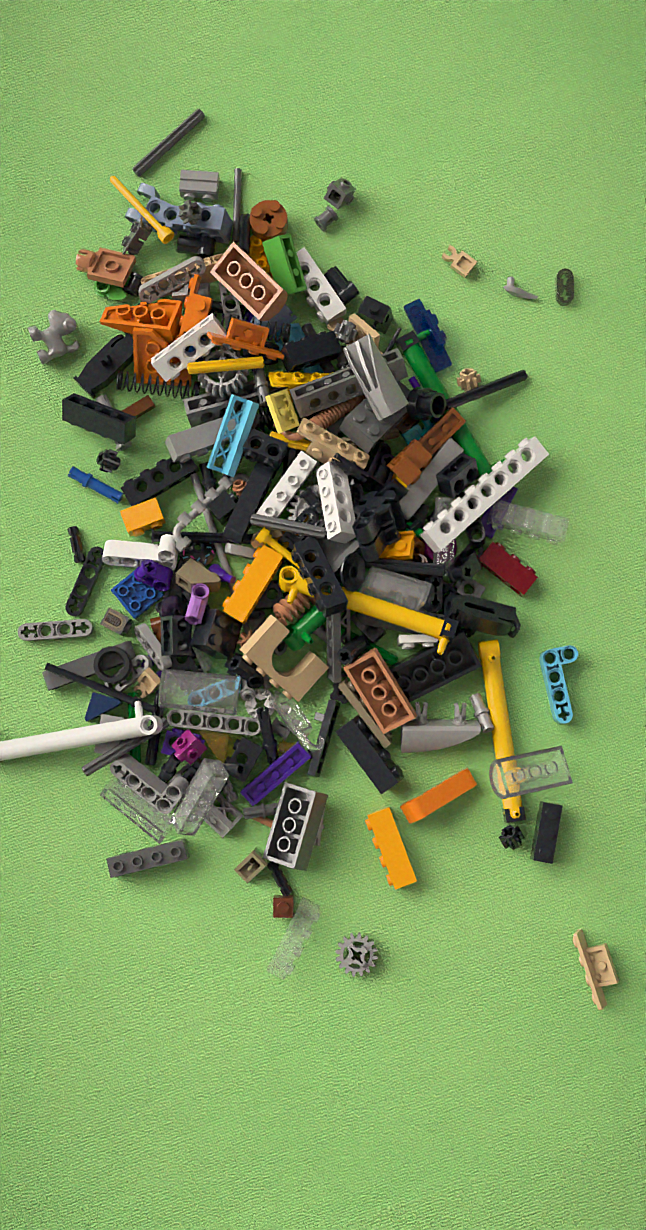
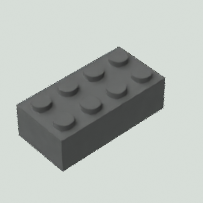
[339,381,411,454]
[263,782,328,871]

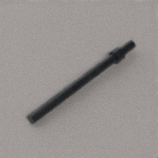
[44,662,156,713]

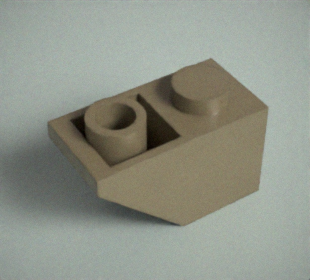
[176,558,221,594]

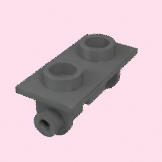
[121,216,152,256]

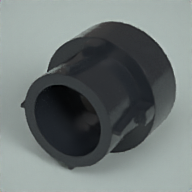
[406,387,446,421]

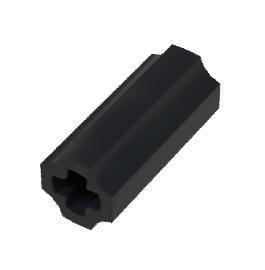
[337,634,370,665]

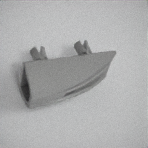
[344,334,408,420]
[401,702,481,753]

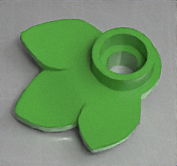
[94,277,130,301]

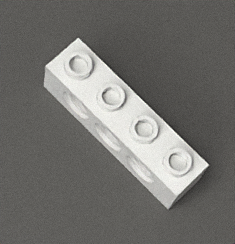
[296,247,346,325]
[151,313,227,382]
[256,451,317,518]
[316,462,356,544]

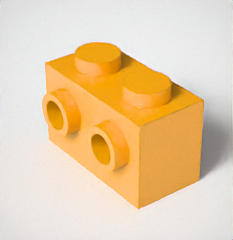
[120,498,166,537]

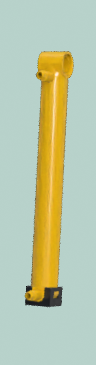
[279,566,459,655]
[478,639,526,823]

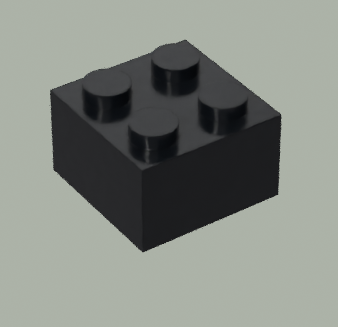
[190,609,243,659]

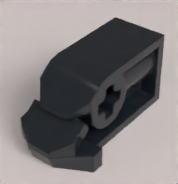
[359,441,395,492]

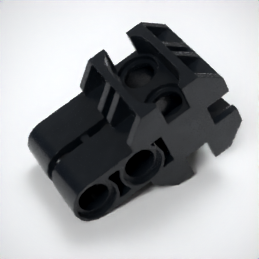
[352,490,407,562]

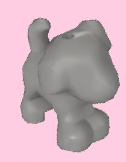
[28,309,80,365]

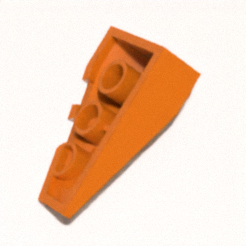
[99,299,183,344]

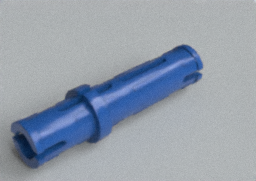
[68,466,124,504]

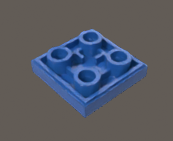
[111,570,164,619]

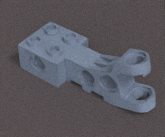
[124,183,233,244]

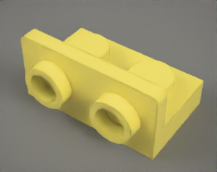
[265,389,300,433]

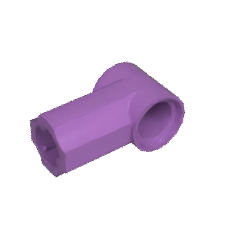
[185,583,209,625]

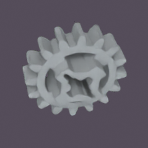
[335,932,378,976]

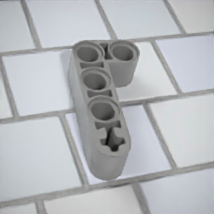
[110,753,189,814]

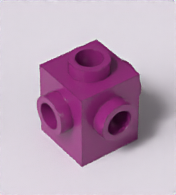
[171,729,207,765]

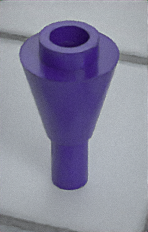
[208,564,236,584]

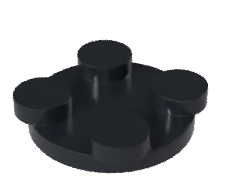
[155,595,188,627]

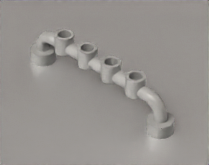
[173,473,249,552]

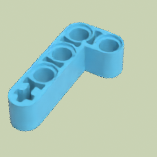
[539,645,578,724]

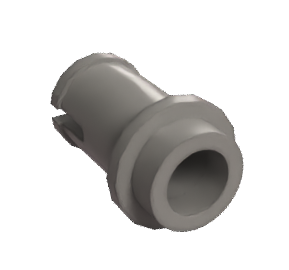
[240,678,255,701]

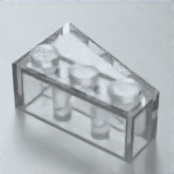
[359,566,432,611]

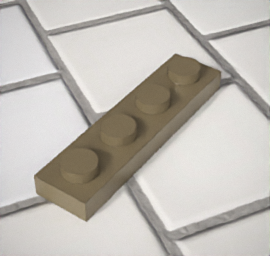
[338,679,392,748]

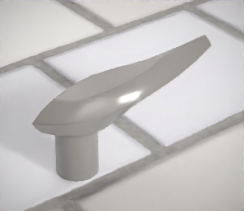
[503,277,538,299]

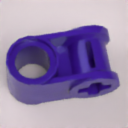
[134,559,173,591]

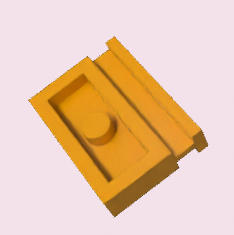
[379,531,416,560]

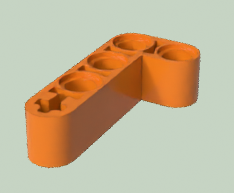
[400,767,477,823]

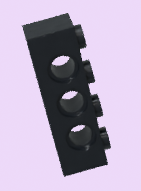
[121,458,199,506]
[291,537,348,618]

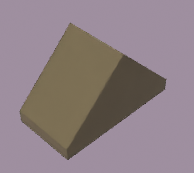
[234,848,269,884]

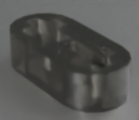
[555,268,574,306]

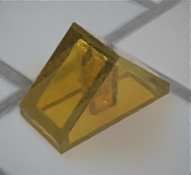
[200,730,231,763]

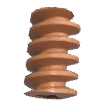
[273,593,316,626]

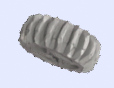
[198,346,249,398]

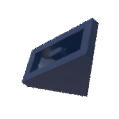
[85,692,123,722]

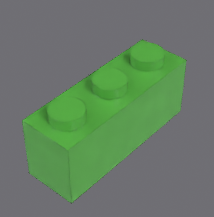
[262,233,307,296]

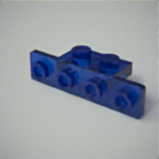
[403,299,452,373]

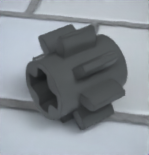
[178,200,202,225]
[334,320,358,344]

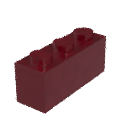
[479,542,538,597]

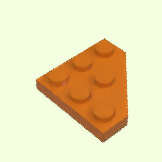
[133,327,192,387]

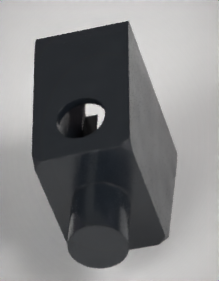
[356,296,394,334]

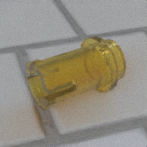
[278,740,302,755]

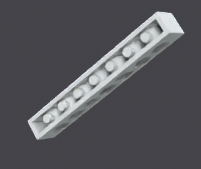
[420,437,549,553]

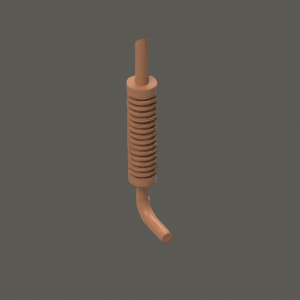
[274,394,366,441]

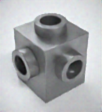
[324,178,356,209]

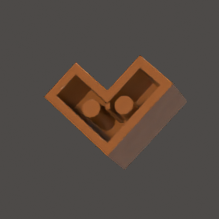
[387,439,433,486]

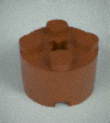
[250,200,288,242]

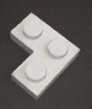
[397,634,438,650]

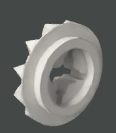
[245,689,276,719]

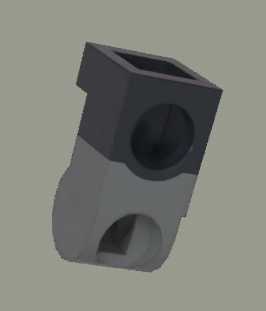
[350,612,386,644]

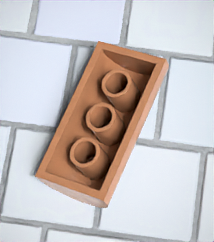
[210,242,288,321]
[343,648,417,734]

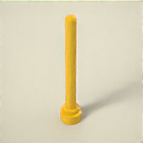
[110,176,175,244]
[255,527,322,579]

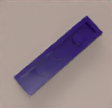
[240,741,311,806]

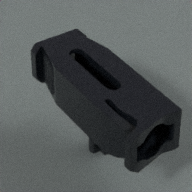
[73,332,134,399]
[444,592,521,638]

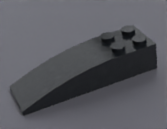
[389,628,482,702]

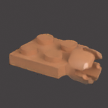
[76,248,136,287]

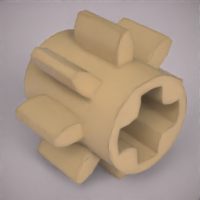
[456,368,481,391]

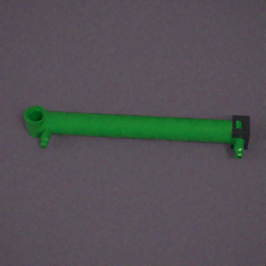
[396,330,505,492]
[283,515,425,651]

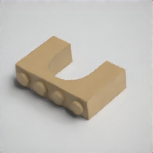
[239,615,329,702]

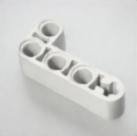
[102,534,179,570]

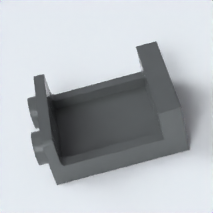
[303,518,361,578]

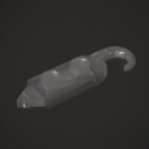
[273,691,324,751]

